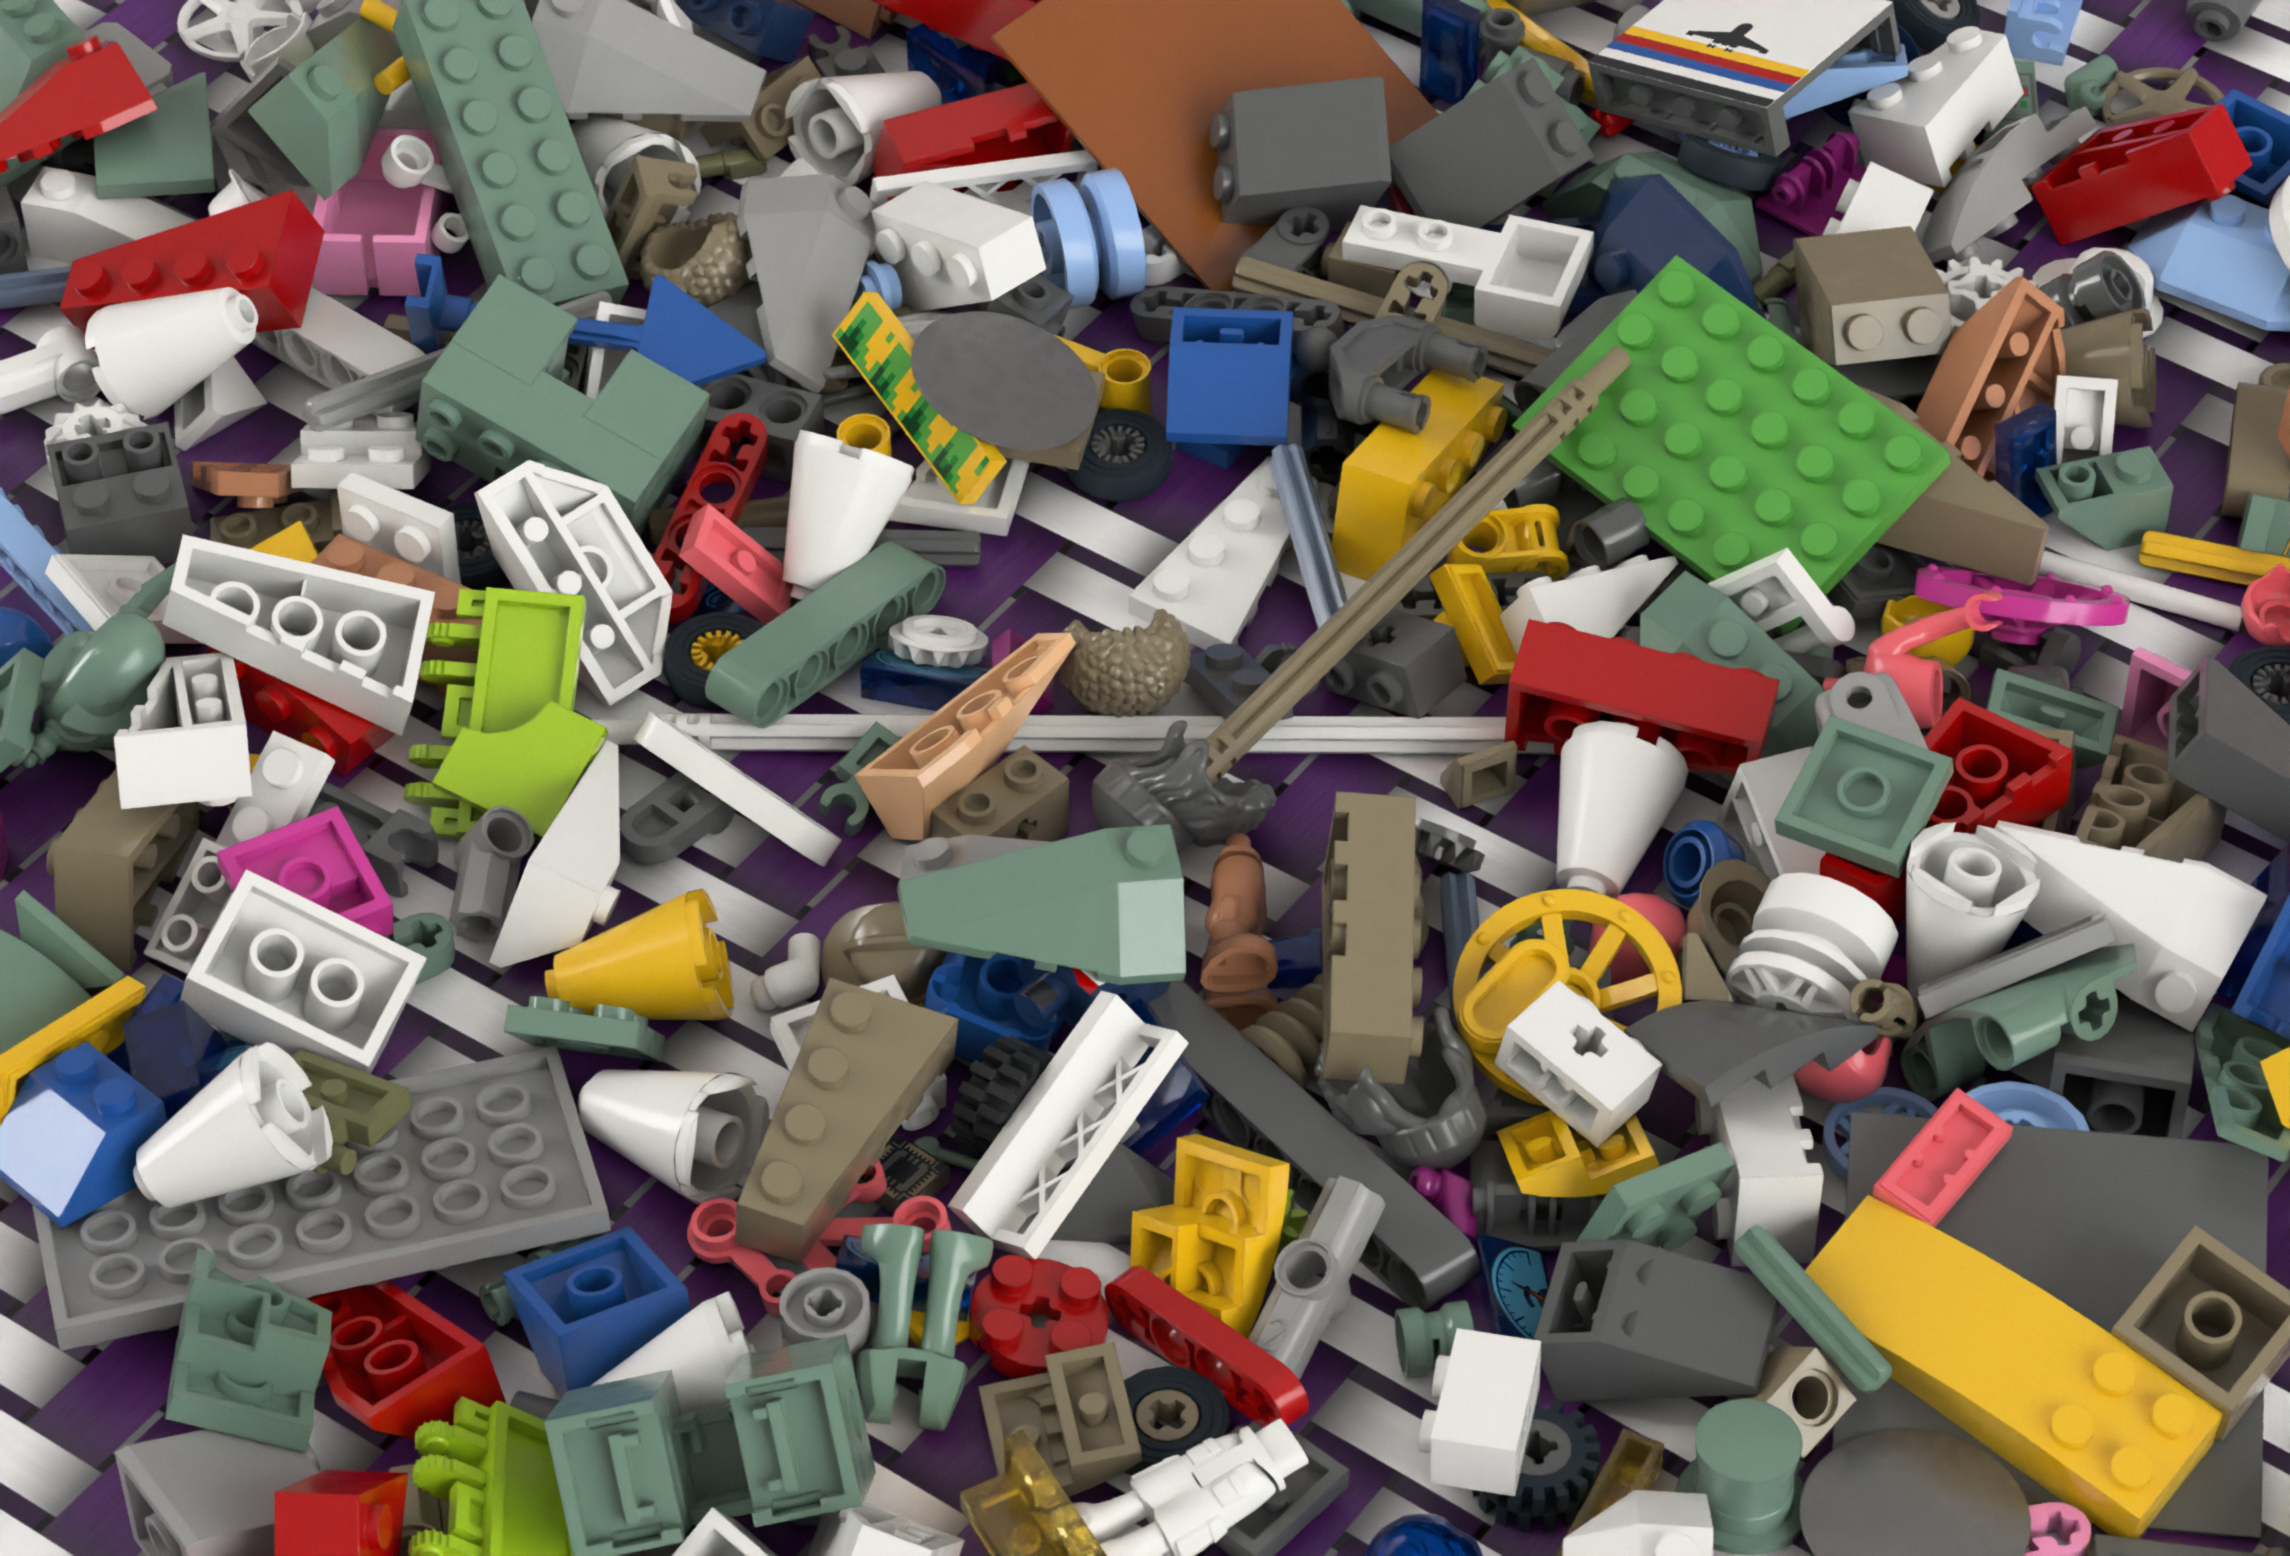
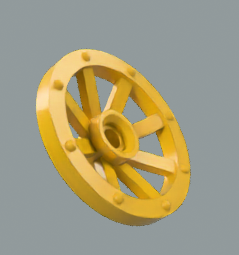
[1453,889,1682,1107]

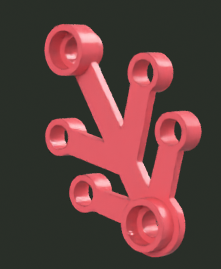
[687,1161,951,1317]

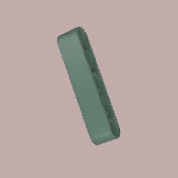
[705,541,946,728]

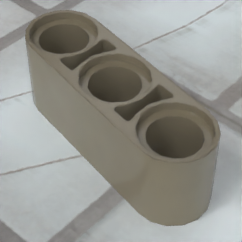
[2222,382,2290,519]

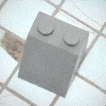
[115,1429,320,1556]

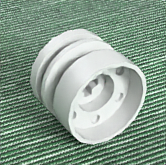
[1725,872,1899,1022]

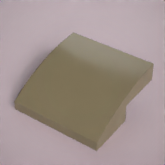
[978,1342,1142,1514]

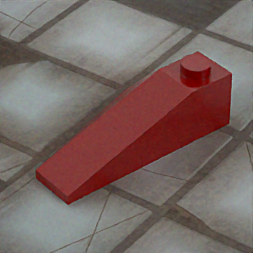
[307,1280,507,1440]

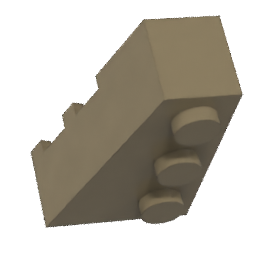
[47,768,199,972]

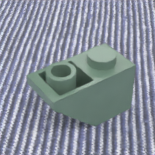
[2035,446,2174,551]

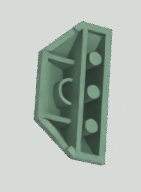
[1541,152,1763,286]
[1640,571,1825,785]

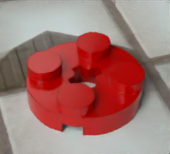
[969,1255,1109,1379]

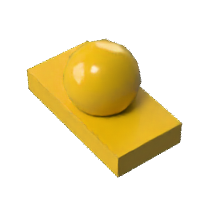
[1429,564,1517,685]

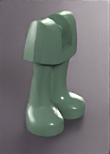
[857,1224,994,1432]

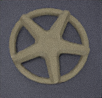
[2101,67,2225,127]

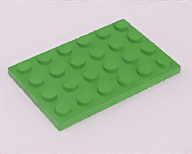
[1512,255,1951,636]

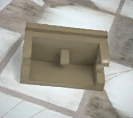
[605,155,698,281]

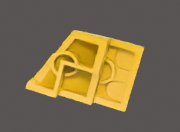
[1130,1134,1290,1339]

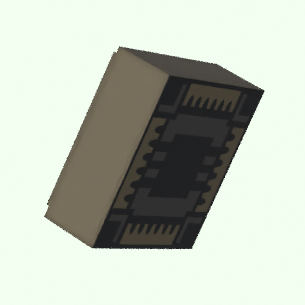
[857,1134,951,1214]

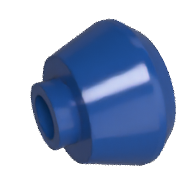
[1663,820,1746,908]

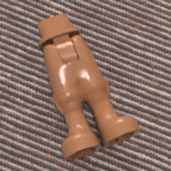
[1200,833,1279,1032]

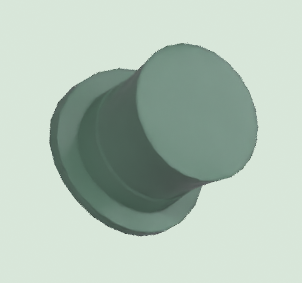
[1675,1399,1804,1555]

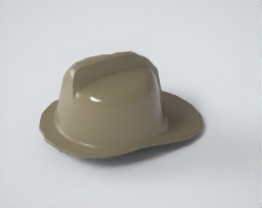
[1687,859,1771,979]
[820,901,948,1004]

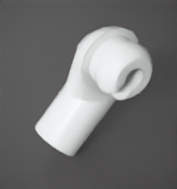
[750,933,821,1011]

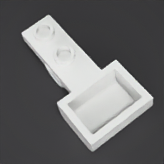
[1342,205,1594,342]

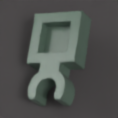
[818,721,901,837]

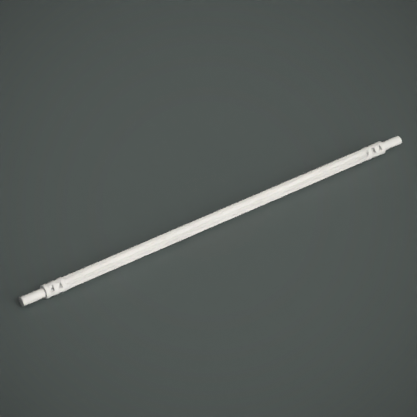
[591,713,1555,755]

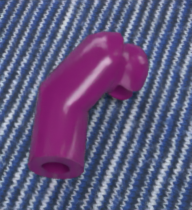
[1408,1166,1477,1245]

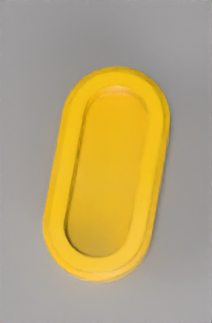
[1457,939,1570,1054]

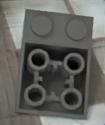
[1534,1239,1780,1402]

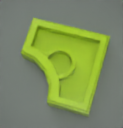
[432,700,608,841]

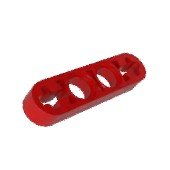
[652,412,769,624]
[1104,1266,1309,1428]

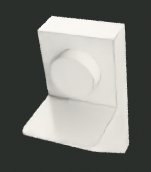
[2046,374,2118,467]

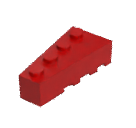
[1504,619,1780,775]

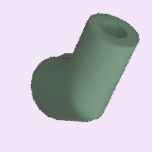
[2064,54,2118,116]

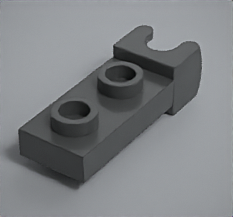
[307,781,439,898]

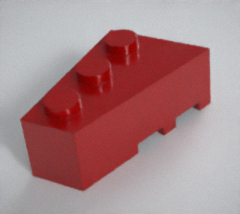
[872,83,1074,201]
[2031,103,2253,246]
[275,1470,408,1556]

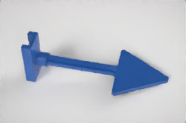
[405,253,766,386]

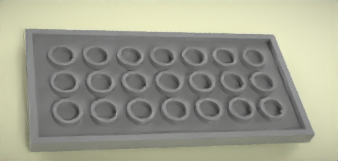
[32,1045,611,1351]

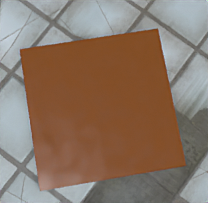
[990,0,1439,291]

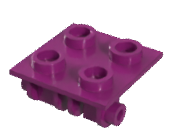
[1756,131,1867,236]

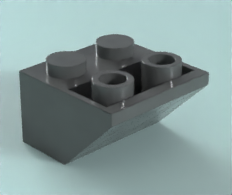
[47,422,194,564]

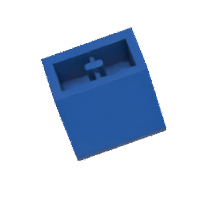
[1166,307,1293,446]

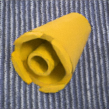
[545,888,734,1020]

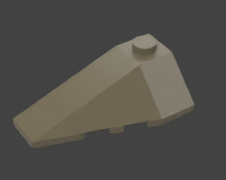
[1857,385,2050,586]

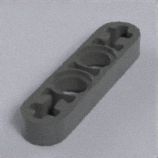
[1130,286,1345,354]

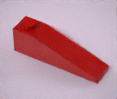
[0,35,158,174]

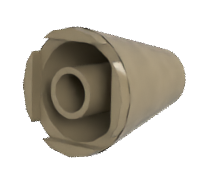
[2061,309,2157,429]

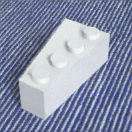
[162,534,435,736]

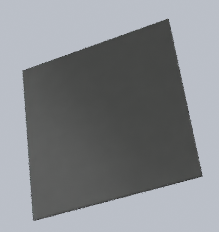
[1832,1112,2269,1540]

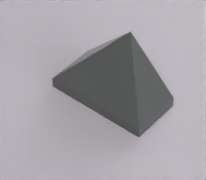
[1050,1142,1175,1244]

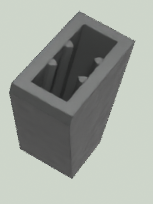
[2167,655,2290,844]

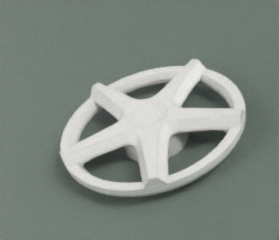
[177,0,303,62]

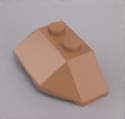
[1915,276,2066,498]

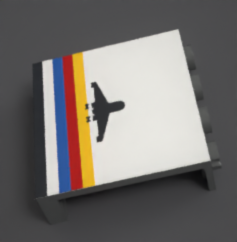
[1588,0,1902,157]

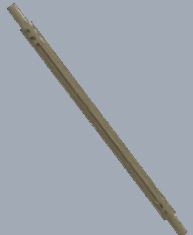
[1206,347,1631,785]

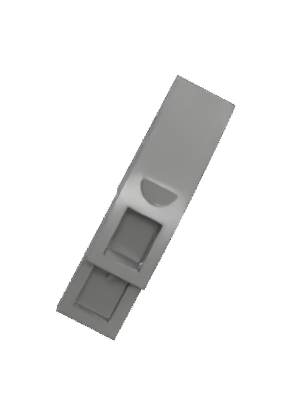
[1921,106,2097,264]

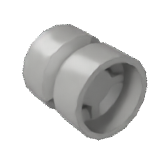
[779,1267,872,1390]

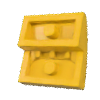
[1496,1110,1660,1198]

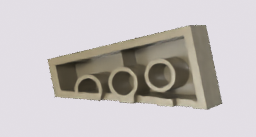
[1322,791,1423,1084]

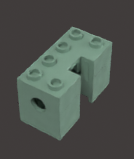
[415,274,710,537]
[544,1334,876,1556]

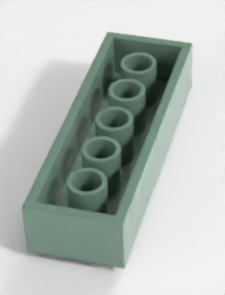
[392,0,629,306]

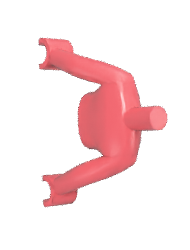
[1822,590,2003,738]

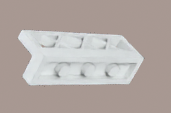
[869,150,1098,264]
[947,991,1189,1260]

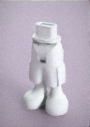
[1057,1418,1309,1556]

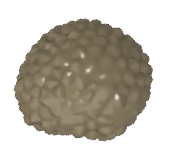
[640,212,756,308]
[1057,609,1191,718]

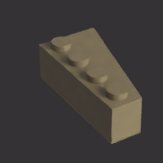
[2075,733,2227,863]
[735,978,959,1264]

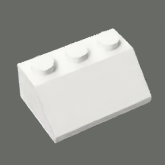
[178,869,427,1074]

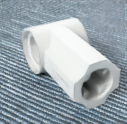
[0,325,101,415]

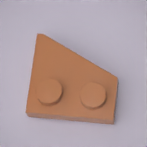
[190,461,307,508]

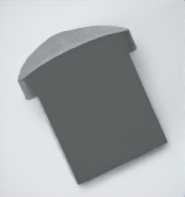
[1978,626,2081,677]

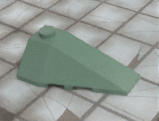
[247,17,402,201]

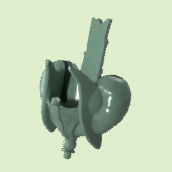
[22,563,176,768]

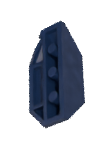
[1587,174,1768,321]

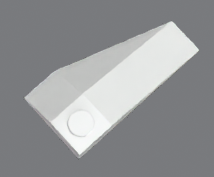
[21,166,200,263]

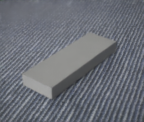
[1916,912,2117,1019]

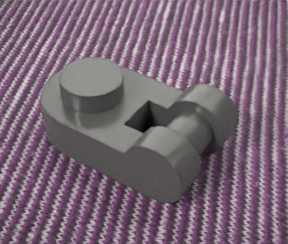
[620,772,735,865]

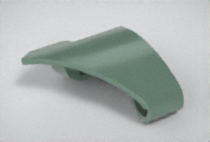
[1900,943,2137,1101]

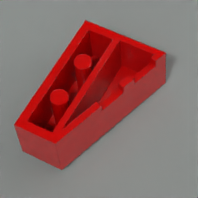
[207,646,395,778]

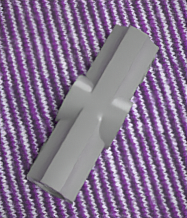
[1248,1175,1386,1380]

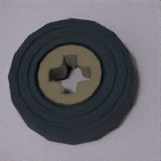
[1124,1366,1231,1476]

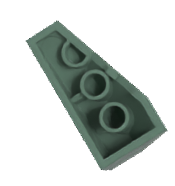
[897,824,1186,985]
[2194,1002,2290,1163]

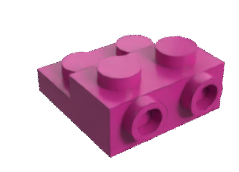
[217,806,393,938]

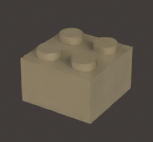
[2111,1225,2290,1443]

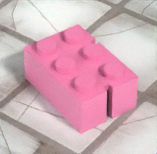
[313,129,451,297]

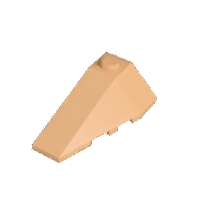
[854,633,1076,842]

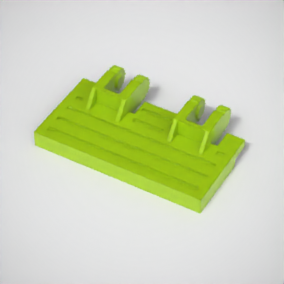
[404,587,587,845]
[408,1396,573,1556]

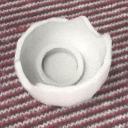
[240,12,319,82]

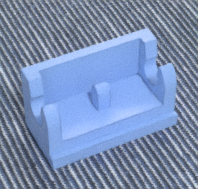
[2004,0,2083,66]

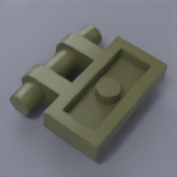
[292,1049,411,1175]

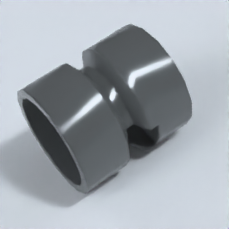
[2038,250,2146,329]

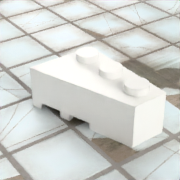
[1848,26,2024,187]
[871,181,1046,312]
[114,652,252,809]
[1695,1074,1824,1267]

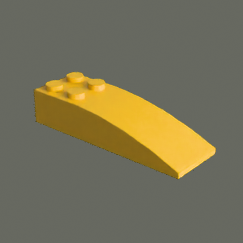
[1805,1195,2223,1539]

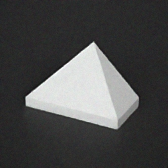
[174,356,268,451]

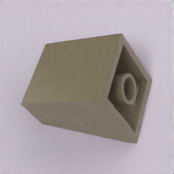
[1793,226,1952,366]

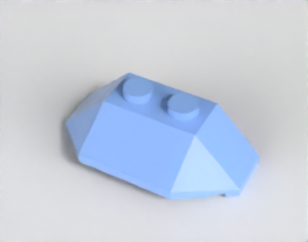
[2127,194,2290,332]

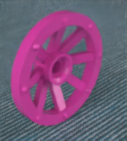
[1914,564,2130,645]

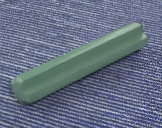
[1734,1225,1893,1394]

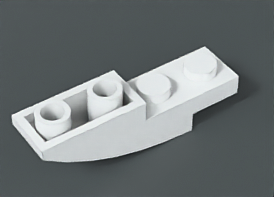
[143,730,336,975]

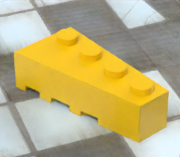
[1331,369,1507,581]

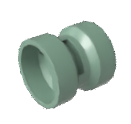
[1395,1300,1474,1378]

